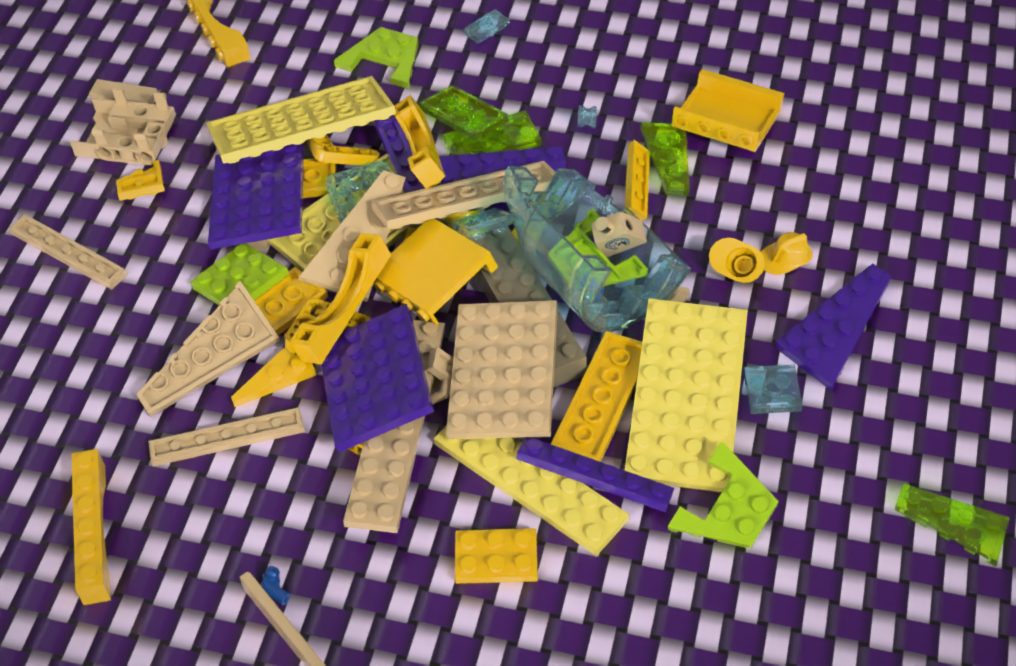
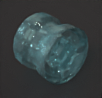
[578,105,597,128]

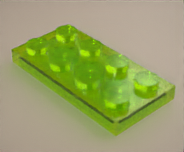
[419,85,509,140]
[443,110,542,156]

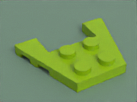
[334,27,418,89]
[547,209,648,293]
[668,442,779,549]

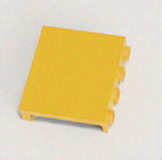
[671,69,785,152]
[373,218,498,326]

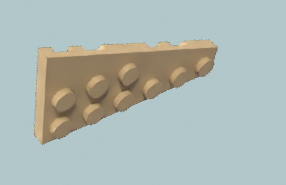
[298,170,406,302]
[136,281,280,417]

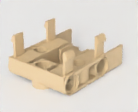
[70,88,176,165]

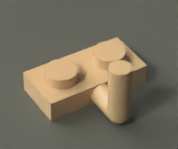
[426,347,453,405]

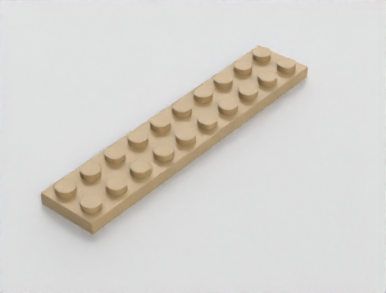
[343,320,445,533]

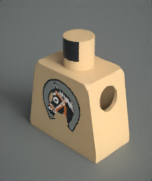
[591,212,647,257]

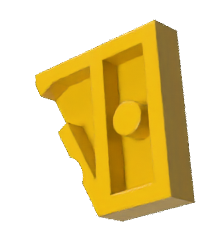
[116,160,165,201]

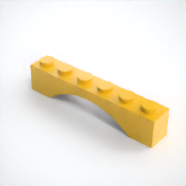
[184,0,250,67]
[394,95,445,188]
[289,233,391,365]
[72,449,111,605]

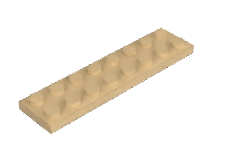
[372,161,563,229]

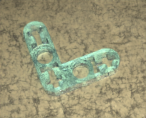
[325,161,390,224]

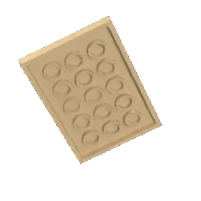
[446,300,558,439]

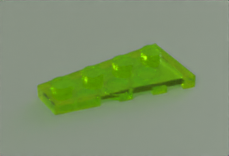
[640,122,690,196]
[895,483,1010,567]

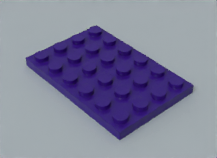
[208,143,304,250]
[322,304,434,452]

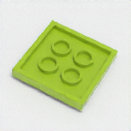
[190,243,289,306]

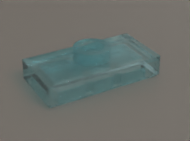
[464,9,509,44]

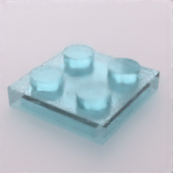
[743,364,803,414]

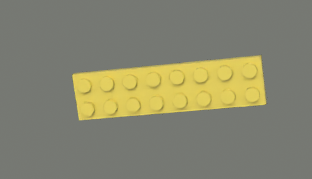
[433,426,629,556]

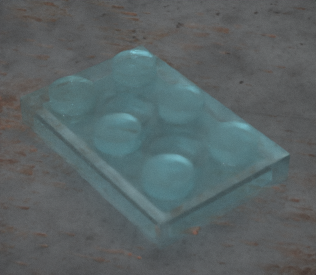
[451,208,514,240]

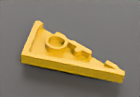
[231,347,316,407]

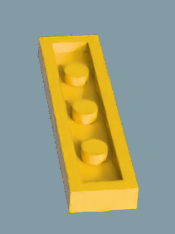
[624,140,650,221]

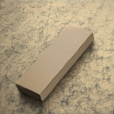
[89,79,157,104]

